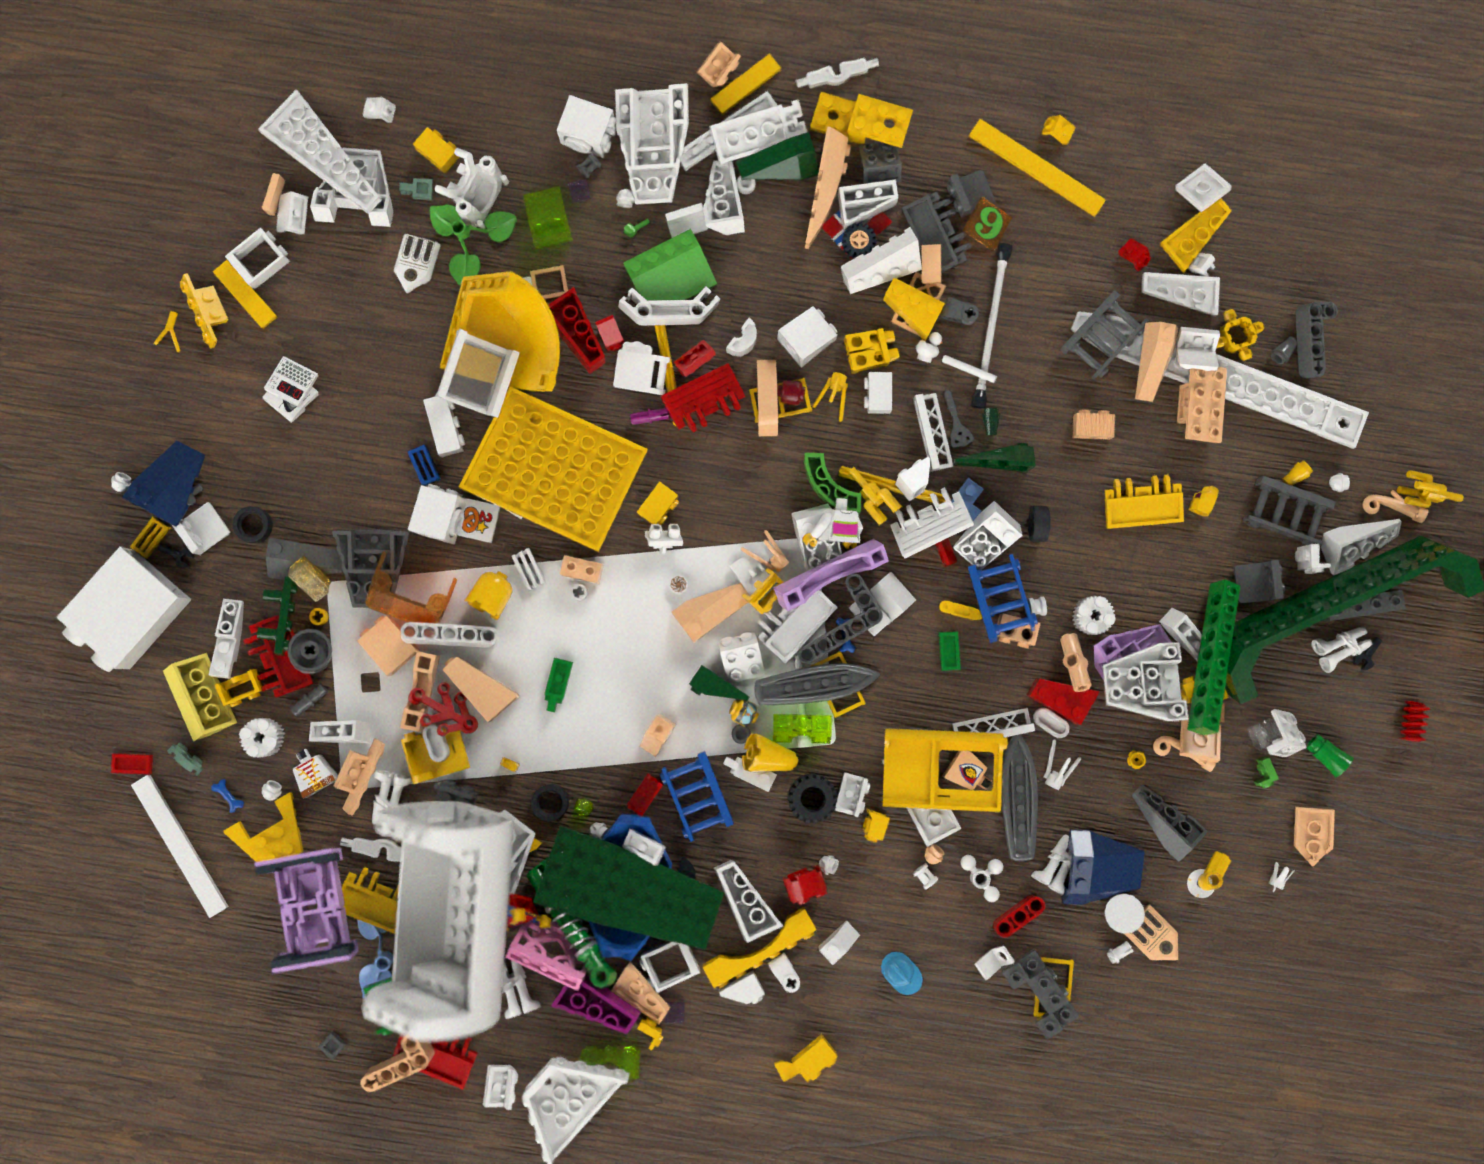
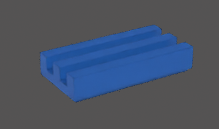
[407,444,441,486]

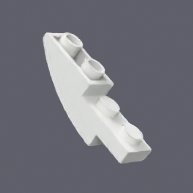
[209,599,244,679]

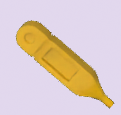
[939,601,983,620]

